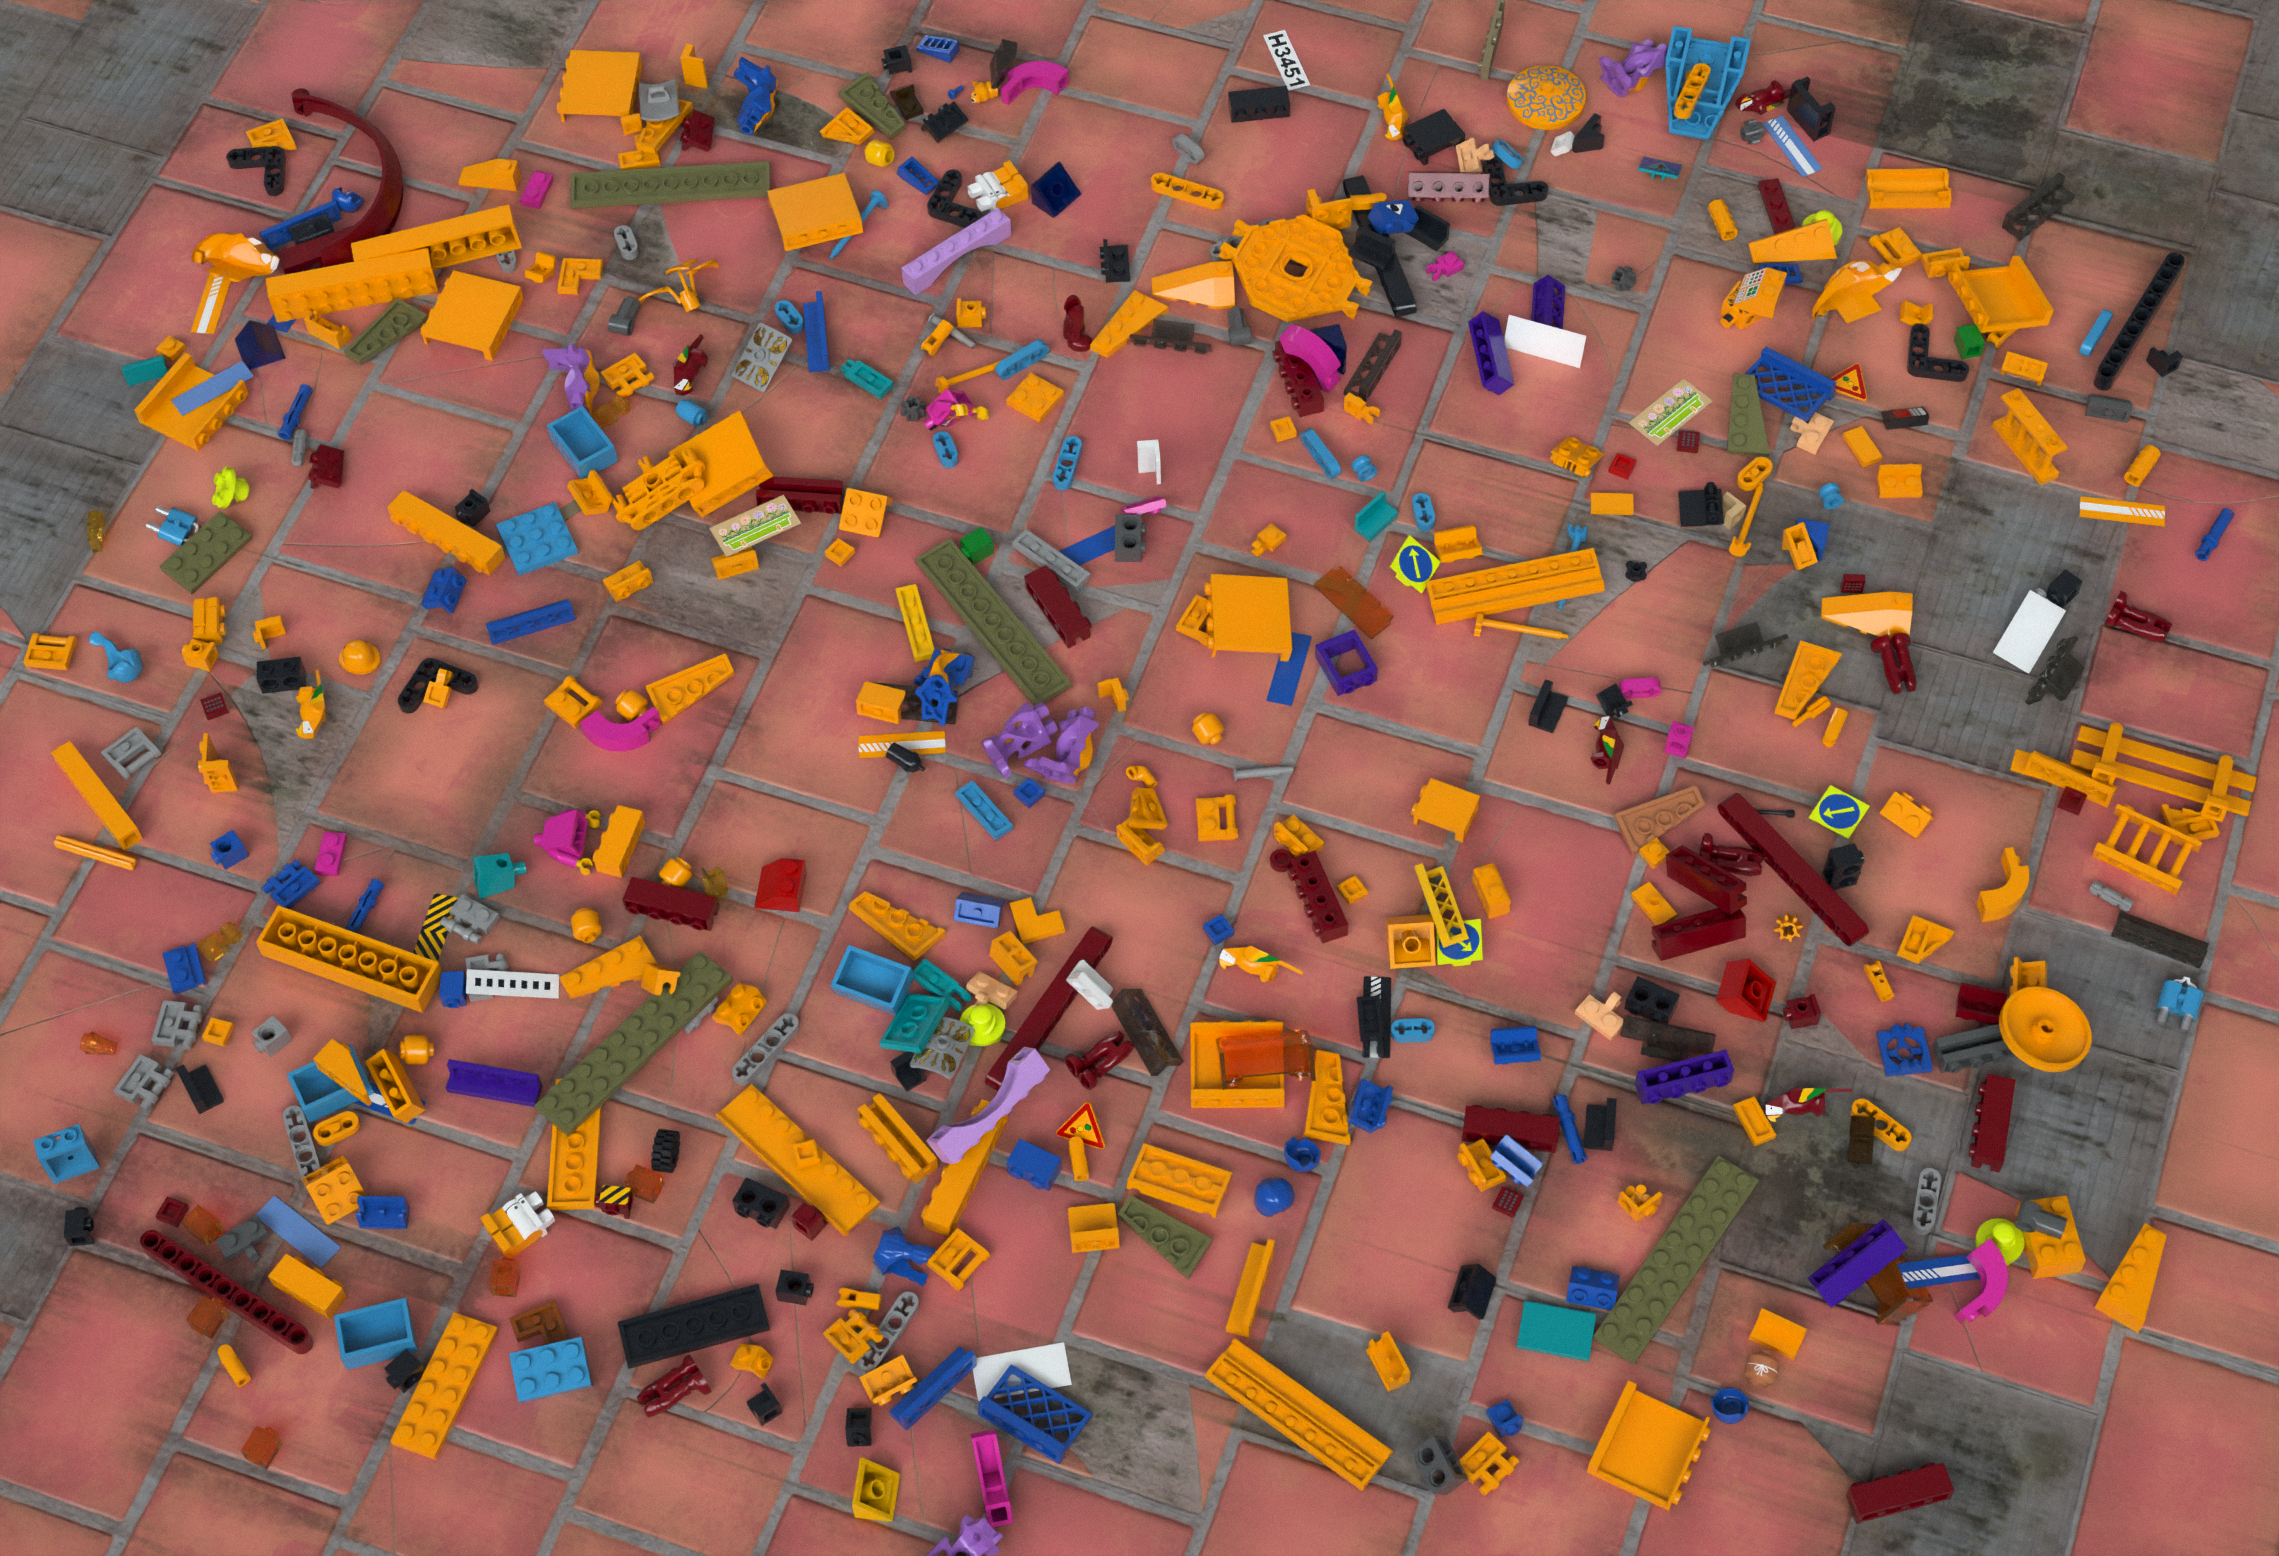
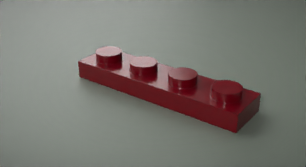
[1758,178,1796,234]

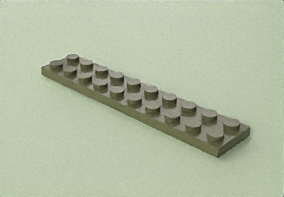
[570,161,770,209]
[915,538,1072,706]
[534,951,733,1137]
[1593,1155,1759,1365]

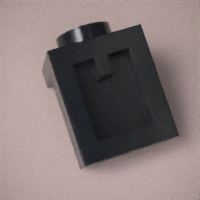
[845,1408,872,1447]

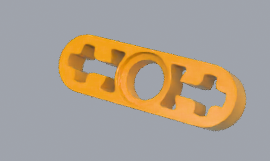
[1850,1099,1912,1151]

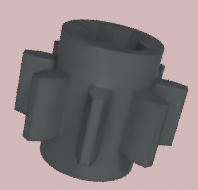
[1740,119,1765,145]
[1611,266,1637,292]
[900,396,926,422]

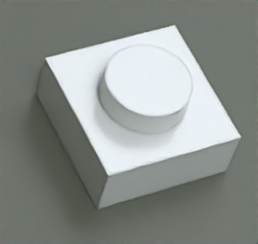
[1550,131,1575,157]

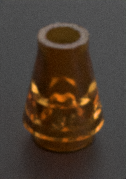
[80,1032,117,1056]

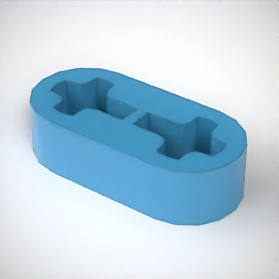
[1491,139,1524,169]
[775,300,804,334]
[933,431,959,468]
[1412,493,1435,531]
[1391,1018,1435,1043]

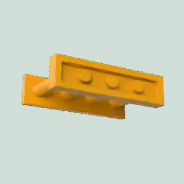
[1992,388,2068,486]
[2092,804,2203,895]

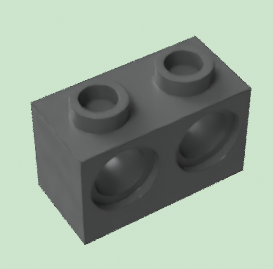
[1115,514,1146,562]
[1412,1435,1468,1495]

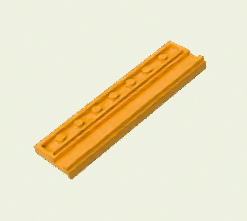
[1426,548,1605,625]
[715,1084,880,1236]
[1205,1338,1393,1491]

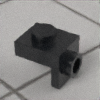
[1596,683,1633,718]

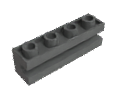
[1932,1024,2018,1073]

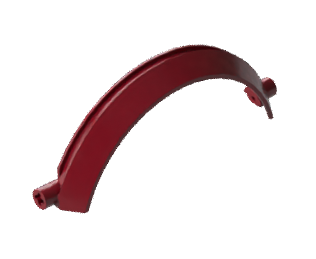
[291,88,404,267]

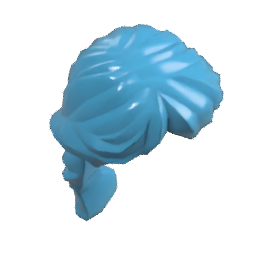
[89,631,143,683]

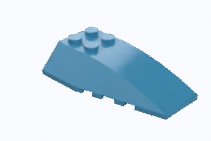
[1665,26,1751,141]

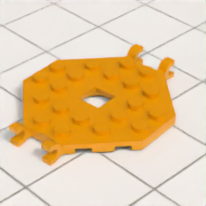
[1218,214,1373,322]

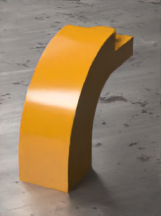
[1976,847,2029,922]

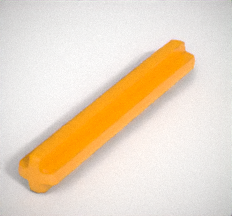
[54,835,137,870]

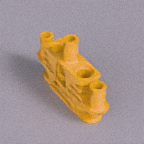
[611,448,705,530]

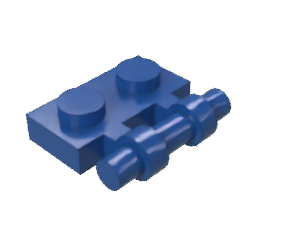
[261,859,321,909]

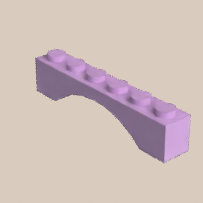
[901,208,1011,295]
[926,1047,1050,1164]

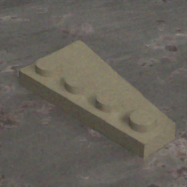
[1478,0,1506,81]

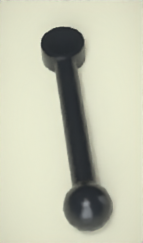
[1753,807,1795,818]

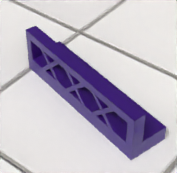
[1531,275,1565,329]
[446,1059,543,1107]

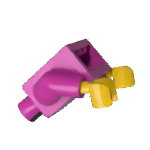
[924,388,989,431]
[534,809,600,875]

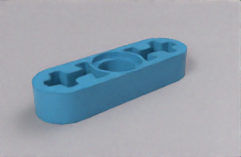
[2079,309,2114,358]
[995,339,1049,380]
[1300,428,1341,479]
[1053,436,1082,490]

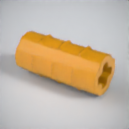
[1708,199,1738,241]
[2124,445,2161,486]

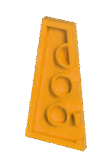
[637,99,693,154]
[1747,219,1837,263]
[1090,290,1169,358]
[645,653,734,725]
[849,891,946,961]
[559,936,657,999]
[1303,1050,1351,1146]

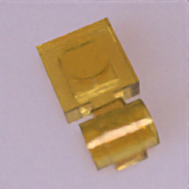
[589,395,630,430]
[87,510,106,553]
[196,922,242,964]

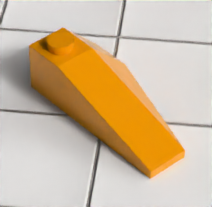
[1151,261,1235,309]
[1821,592,1913,639]

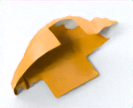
[192,232,280,282]
[1812,260,1902,323]

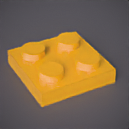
[1006,372,1064,423]

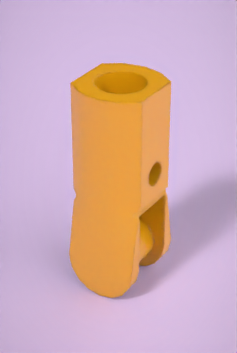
[1350,192,1387,210]
[921,319,954,356]
[1986,329,2018,348]
[1822,708,1848,747]
[1863,960,1895,1002]
[1068,1136,1089,1181]
[836,1288,882,1311]
[218,1344,251,1388]

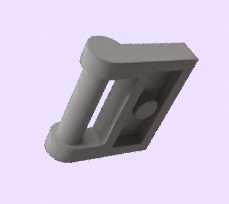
[101,726,161,781]

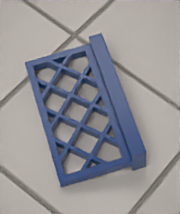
[1745,346,1836,422]
[978,1364,1092,1464]

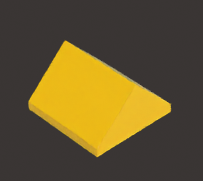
[852,1458,900,1522]

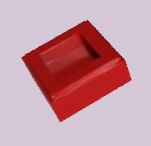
[1608,453,1637,480]

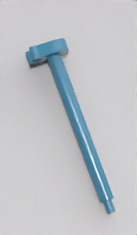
[829,190,889,259]
[1558,525,1588,610]

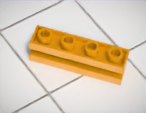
[857,1093,938,1184]

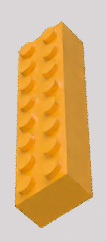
[351,204,522,270]
[266,248,438,322]
[256,905,443,1013]

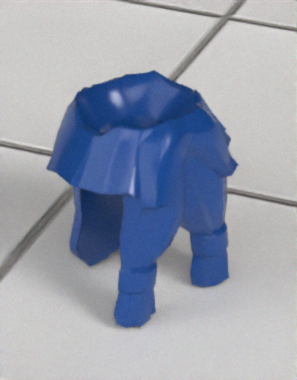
[873,1226,935,1286]

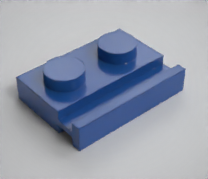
[162,943,207,994]

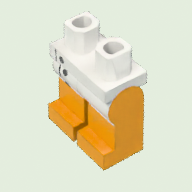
[967,160,1029,212]
[480,1191,556,1261]

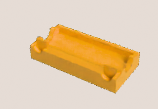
[1865,168,1952,209]
[1127,1143,1232,1218]

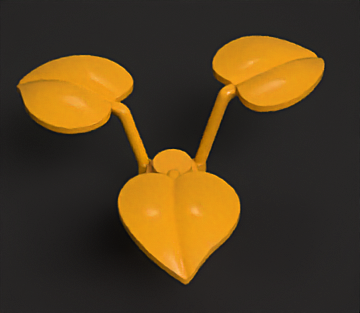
[638,258,718,313]

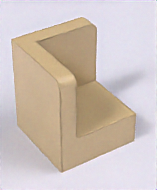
[1722,492,1746,530]

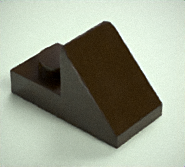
[890,84,924,120]
[1848,1116,1876,1165]

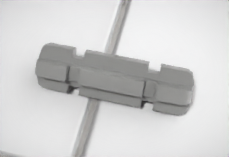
[291,429,307,467]
[2089,881,2134,912]

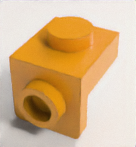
[525,251,556,283]
[1900,300,1934,326]
[253,615,286,650]
[1097,678,1129,712]
[730,1343,774,1379]

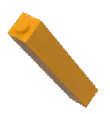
[51,741,143,851]

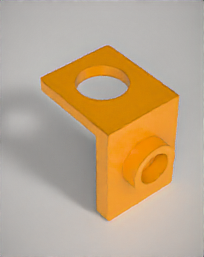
[1618,1191,1663,1222]

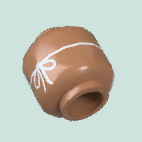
[1744,1349,1779,1388]

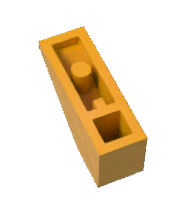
[458,158,521,191]
[313,1039,372,1106]

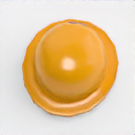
[338,640,380,675]

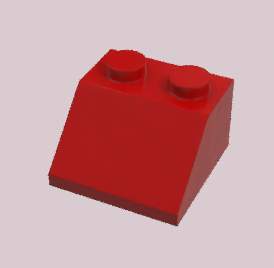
[754,858,807,912]
[1716,958,1776,1022]

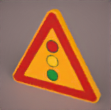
[1830,363,1867,402]
[1056,1101,1106,1149]

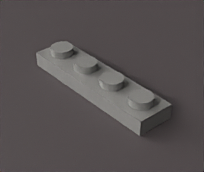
[1012,529,1091,592]

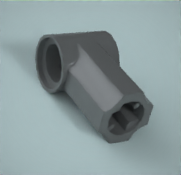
[608,296,641,336]
[1227,306,1251,346]
[2014,1201,2067,1239]

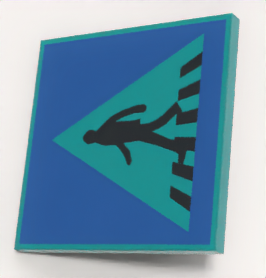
[1638,156,1682,181]

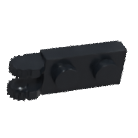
[1356,996,1384,1058]

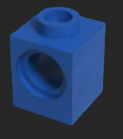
[209,830,248,870]
[439,971,467,1008]

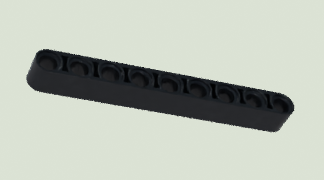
[1343,175,1417,318]
[2094,252,2185,391]

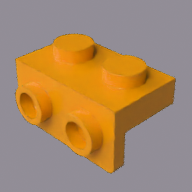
[1921,248,1970,278]
[567,469,612,516]
[1434,525,1483,563]
[1880,791,1935,839]
[2009,957,2047,996]
[712,983,767,1035]
[1457,1138,1506,1192]
[859,1354,918,1406]

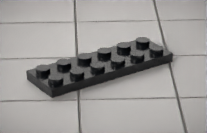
[617,1284,770,1369]

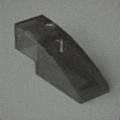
[990,39,1017,89]

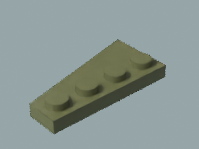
[838,72,906,140]
[344,298,429,365]
[1727,373,1770,457]
[1118,1195,1212,1280]

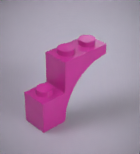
[971,1429,1013,1527]

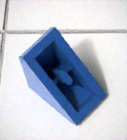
[1795,518,1830,562]

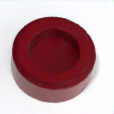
[1270,849,1292,872]

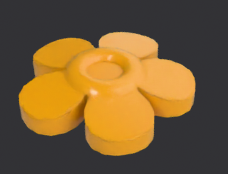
[1625,1184,1651,1207]

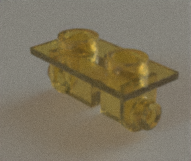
[701,867,728,906]

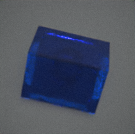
[1031,161,1081,218]
[235,320,286,370]
[1310,324,1347,375]

